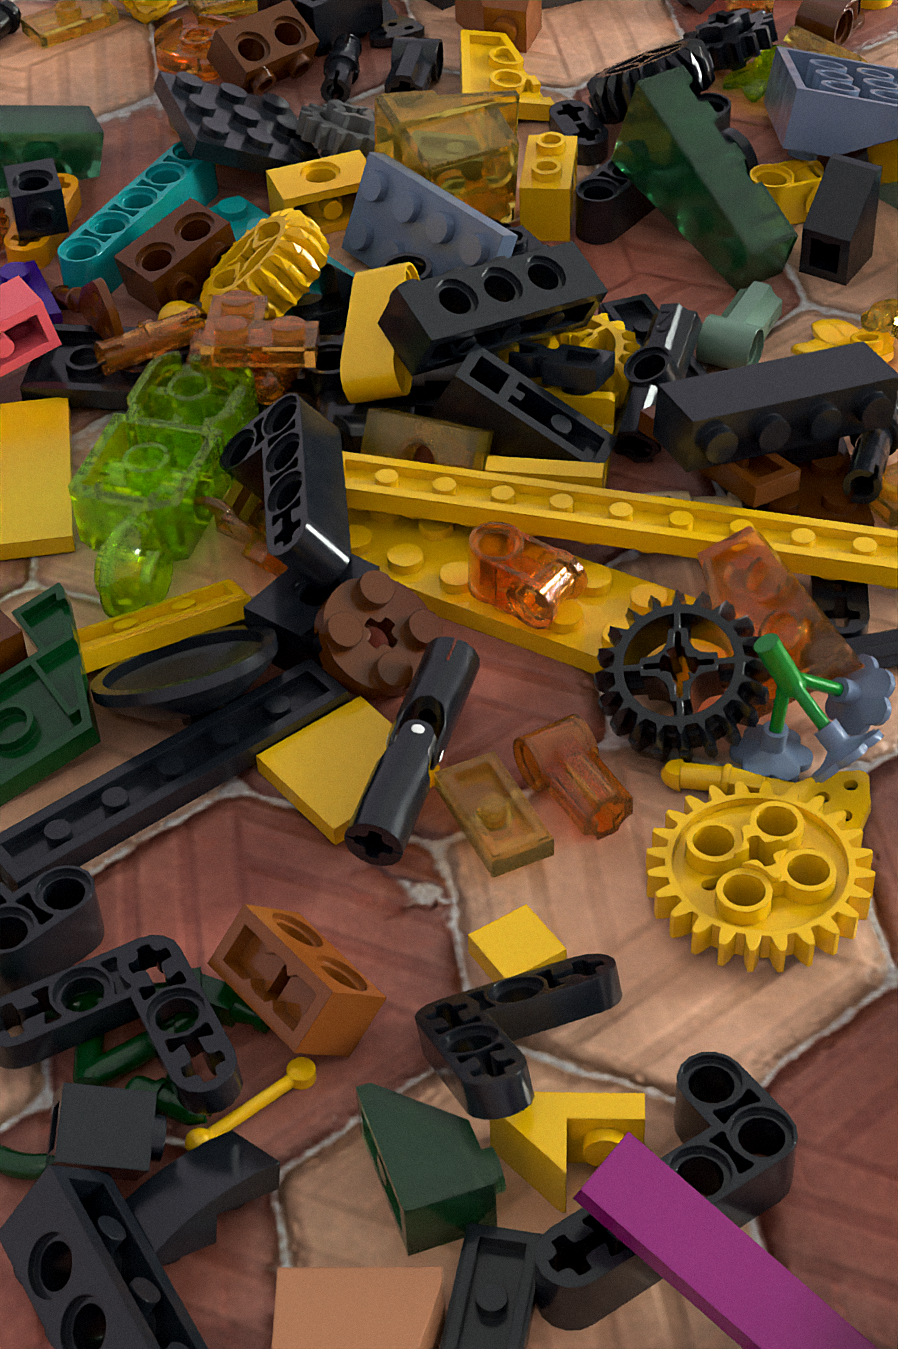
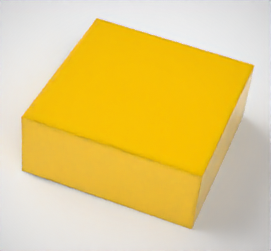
[468,904,567,982]

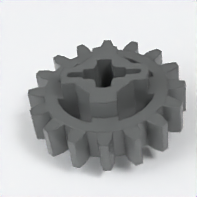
[295,100,401,160]

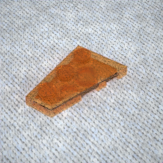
[697,525,865,718]

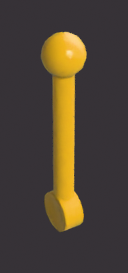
[185,1057,316,1151]

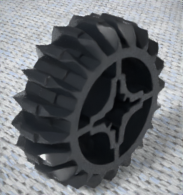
[587,39,716,125]
[594,590,772,763]

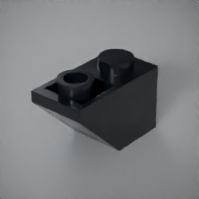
[799,153,882,286]

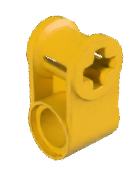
[744,159,824,231]

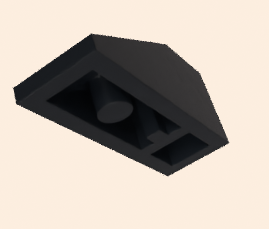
[427,343,618,463]

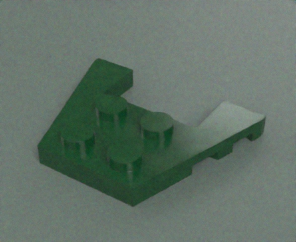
[0,582,101,807]

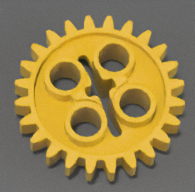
[645,780,875,973]

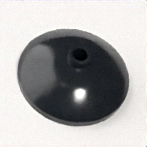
[90,625,279,726]

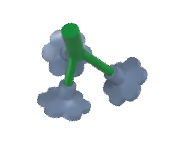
[729,633,896,783]

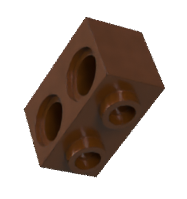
[206,0,320,95]
[114,197,236,314]

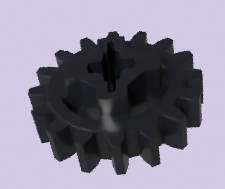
[677,8,778,72]

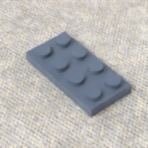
[341,152,518,277]

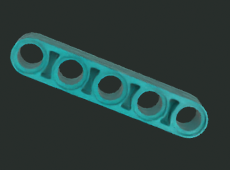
[57,141,219,294]

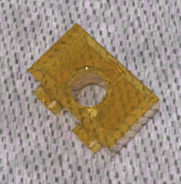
[360,408,494,471]

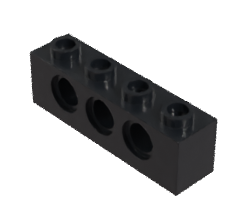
[377,241,608,376]
[0,1165,208,1349]

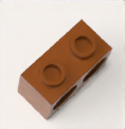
[207,904,387,1057]

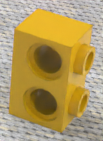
[519,132,578,242]

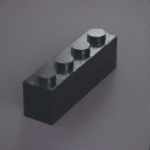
[652,341,898,473]

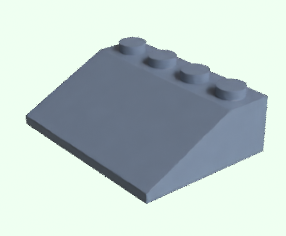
[763,46,898,161]

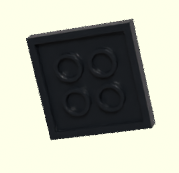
[153,71,321,175]

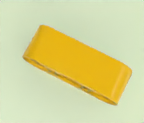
[340,262,420,404]

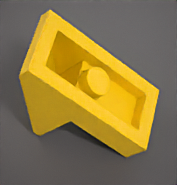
[489,1092,645,1213]

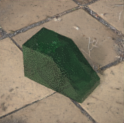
[355,1083,506,1256]

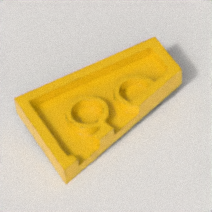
[459,29,555,121]

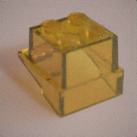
[375,90,520,223]

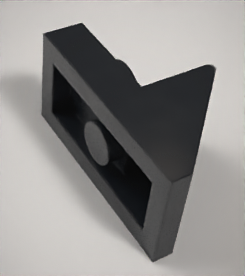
[277,262,354,335]

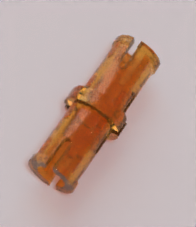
[94,306,208,376]

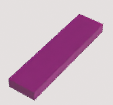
[573,1131,878,1349]

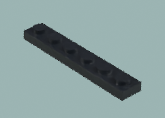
[0,658,349,892]

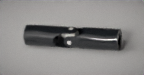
[344,636,480,866]

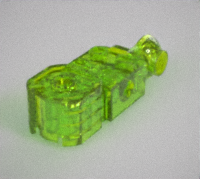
[68,351,259,618]

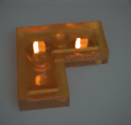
[200,290,320,368]

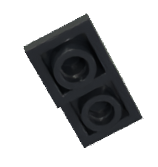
[125,1130,280,1266]

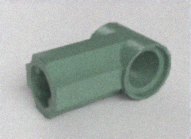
[696,281,783,369]

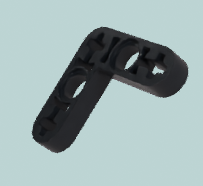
[0,935,243,1115]
[415,953,622,1120]

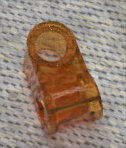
[468,522,588,629]

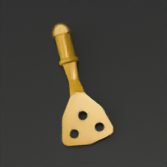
[661,759,871,830]

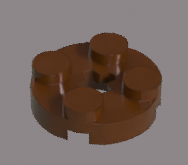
[314,570,443,699]

